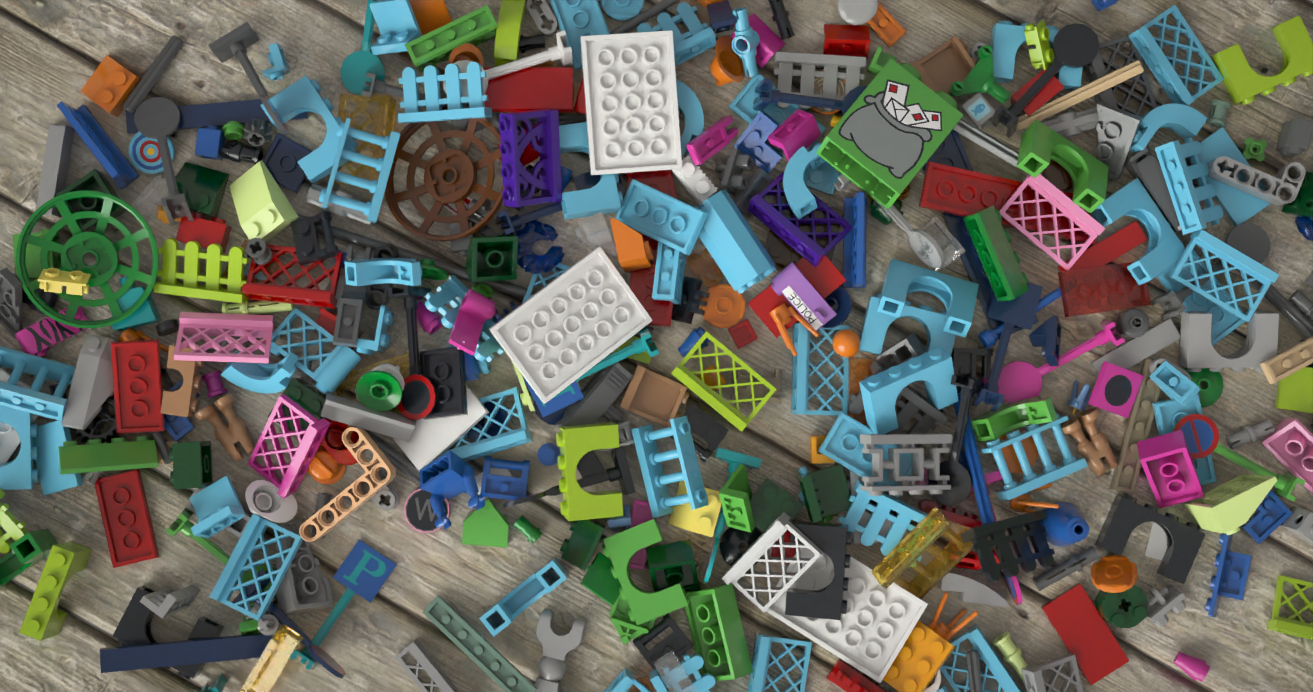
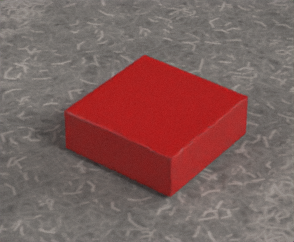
[728,319,758,349]

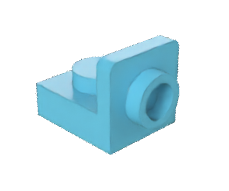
[262,43,290,81]

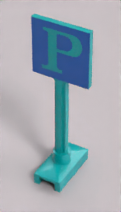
[523,326,659,417]
[290,540,397,670]

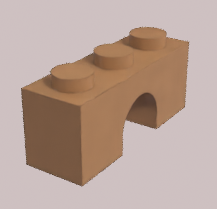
[161,344,204,417]

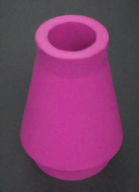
[416,301,443,335]
[1173,651,1210,682]

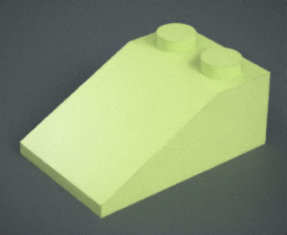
[229,161,298,242]

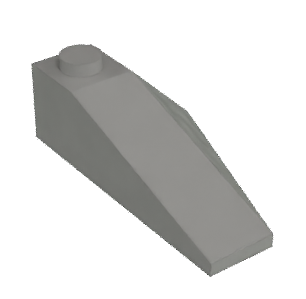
[61,334,114,430]
[276,519,334,616]

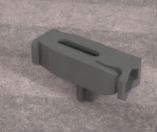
[1125,146,1182,232]
[555,362,634,427]

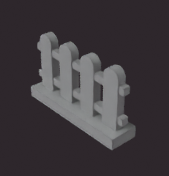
[774,52,866,112]

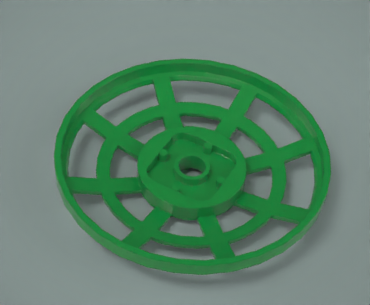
[16,190,159,328]

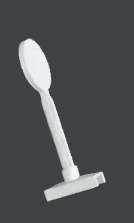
[443,30,573,105]

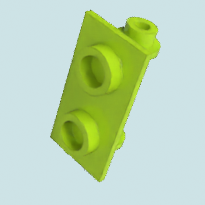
[1024,19,1054,70]

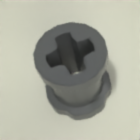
[246,238,273,265]

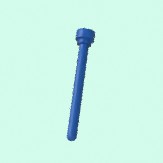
[978,281,1074,349]

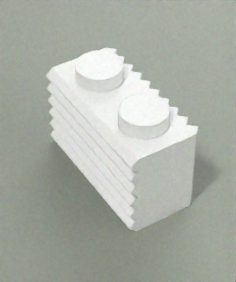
[672,156,717,205]

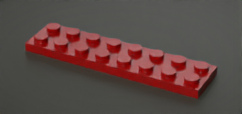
[919,162,1096,245]

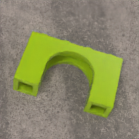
[1211,15,1313,106]
[556,422,623,521]
[19,541,92,641]

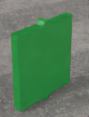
[580,552,631,606]

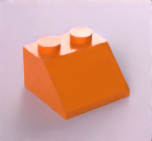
[81,55,141,117]
[610,218,654,273]

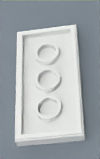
[393,384,489,472]

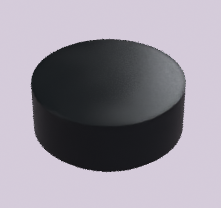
[156,319,179,336]

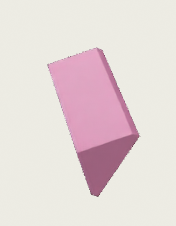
[1261,418,1313,494]

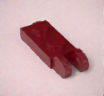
[918,499,982,528]

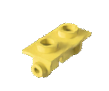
[38,268,91,296]

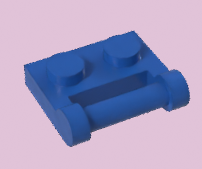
[480,456,530,500]

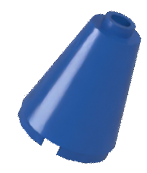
[1040,501,1089,547]

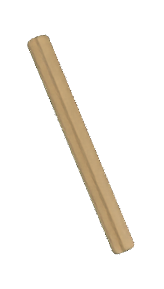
[1017,60,1144,130]

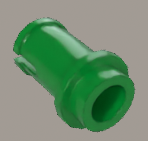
[513,515,542,544]

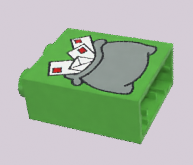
[816,58,963,210]

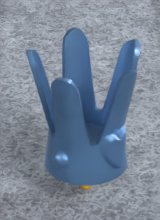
[1067,380,1092,415]

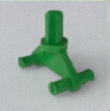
[949,45,1011,104]

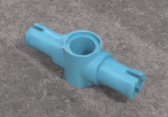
[732,7,760,77]

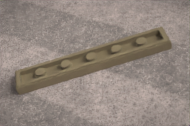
[1109,358,1161,495]

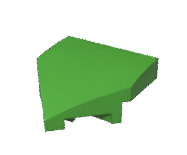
[462,497,509,547]
[609,595,656,645]

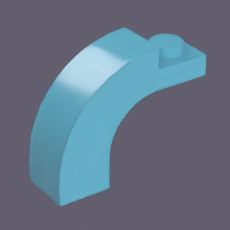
[676,79,704,158]
[1130,103,1208,154]
[783,143,827,220]
[344,258,422,286]
[221,351,298,394]

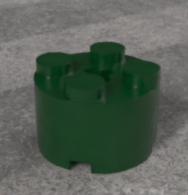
[1095,585,1148,628]

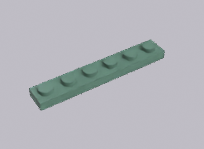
[422,595,538,692]

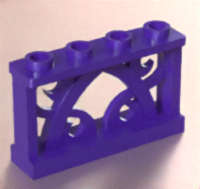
[499,109,562,207]

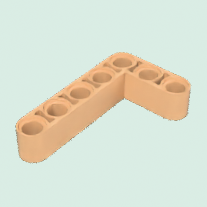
[299,427,396,542]

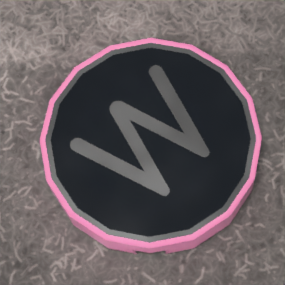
[404,489,450,533]

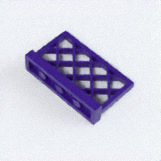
[748,172,853,267]

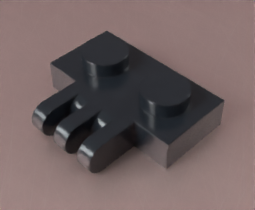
[671,276,710,324]

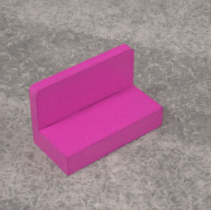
[730,13,785,68]
[768,109,821,161]

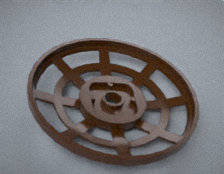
[384,107,505,242]

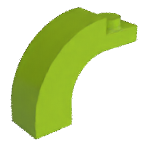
[494,0,526,67]

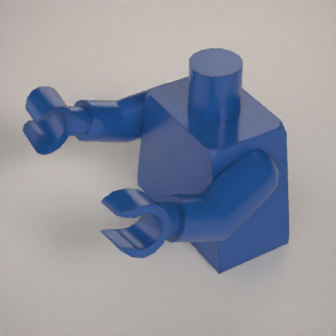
[420,451,485,529]

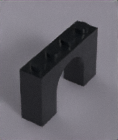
[1095,494,1205,584]
[785,520,852,620]
[112,585,224,679]

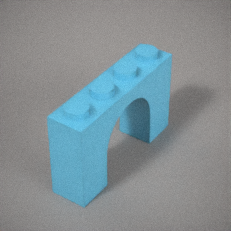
[990,21,1083,91]
[260,75,359,184]
[559,122,623,220]
[1091,178,1185,285]
[877,258,979,337]
[859,294,956,356]
[859,347,958,434]
[0,405,38,490]
[479,556,570,637]

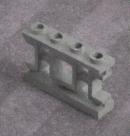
[860,434,952,496]

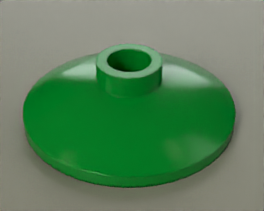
[420,259,449,280]
[1184,368,1223,407]
[356,371,402,411]

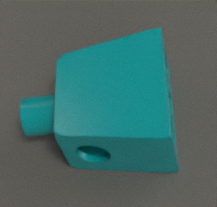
[112,276,161,331]

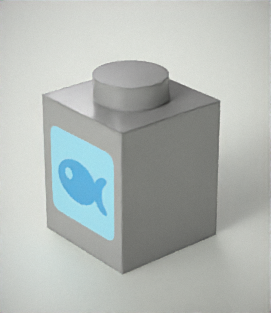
[958,92,995,129]

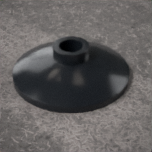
[720,527,763,566]

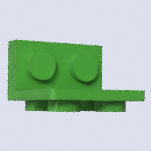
[13,229,62,279]
[719,464,755,532]

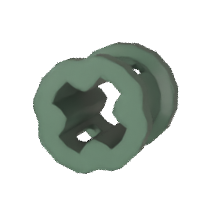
[1206,100,1231,128]

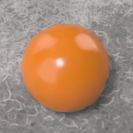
[832,329,860,358]

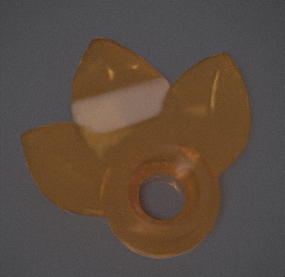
[688,248,724,288]

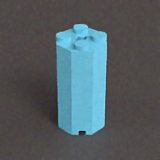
[695,189,777,295]

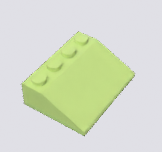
[1184,473,1277,535]

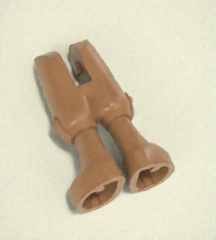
[194,393,255,463]
[1061,407,1118,477]

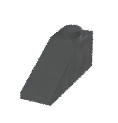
[852,332,926,382]

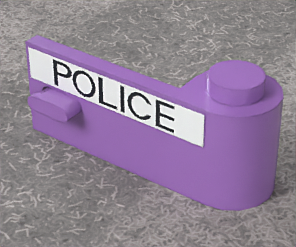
[771,262,837,331]

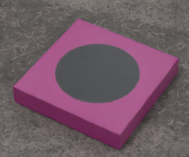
[1088,361,1144,418]

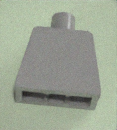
[1281,506,1313,547]

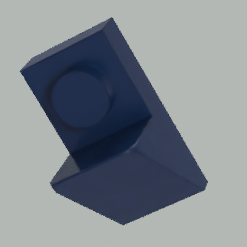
[707,0,736,34]
[1029,315,1062,366]

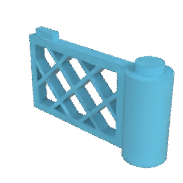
[270,307,362,394]

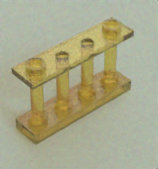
[871,507,973,599]

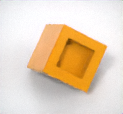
[810,435,835,463]

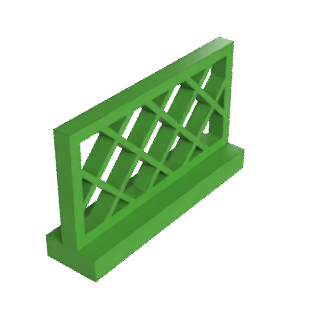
[404,5,498,73]

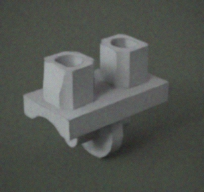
[1147,585,1186,627]

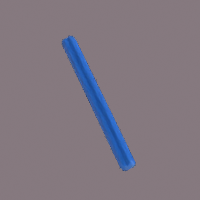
[954,394,995,525]

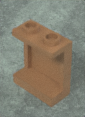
[910,35,978,95]
[620,365,690,427]

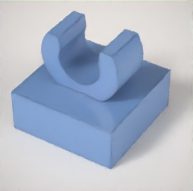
[607,505,631,533]

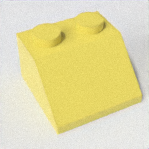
[668,481,722,537]

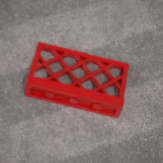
[241,244,344,309]

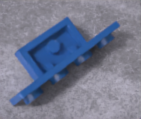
[1206,533,1253,618]

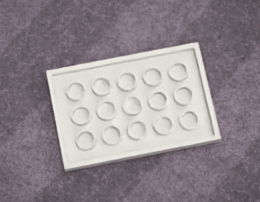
[580,30,682,175]
[489,246,653,404]
[766,548,928,683]

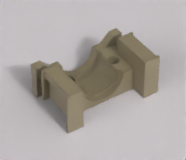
[730,366,785,404]

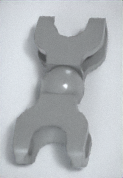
[535,608,587,692]

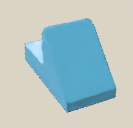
[1149,360,1200,406]

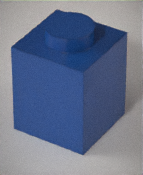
[195,125,225,161]

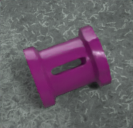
[201,371,228,398]

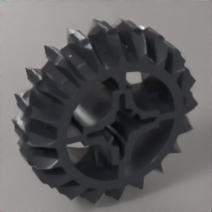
[70,395,121,443]

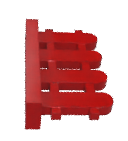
[826,659,887,692]

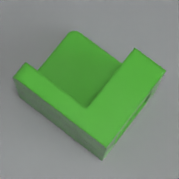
[867,46,897,75]

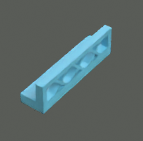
[652,241,686,305]

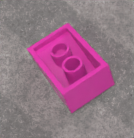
[1137,430,1205,509]

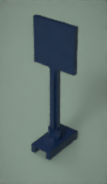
[495,172,626,235]
[972,283,1043,412]

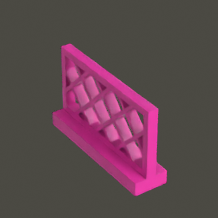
[247,394,330,499]

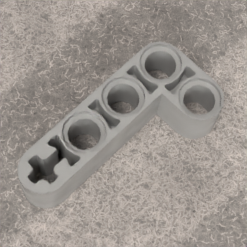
[1208,156,1306,206]

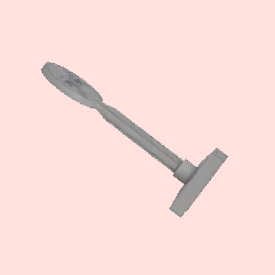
[834,174,945,268]

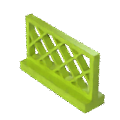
[671,331,777,432]
[1267,575,1313,640]

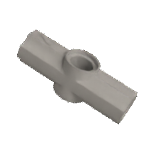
[1042,107,1098,139]
[306,184,372,225]

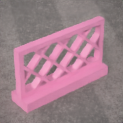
[999,174,1105,271]
[174,312,274,363]

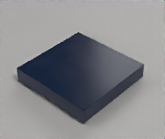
[262,133,313,194]

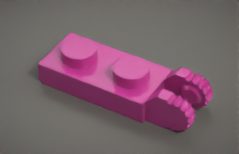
[686,115,739,165]

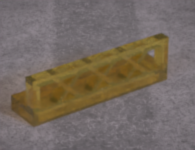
[240,624,303,692]

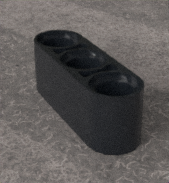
[366,243,398,310]

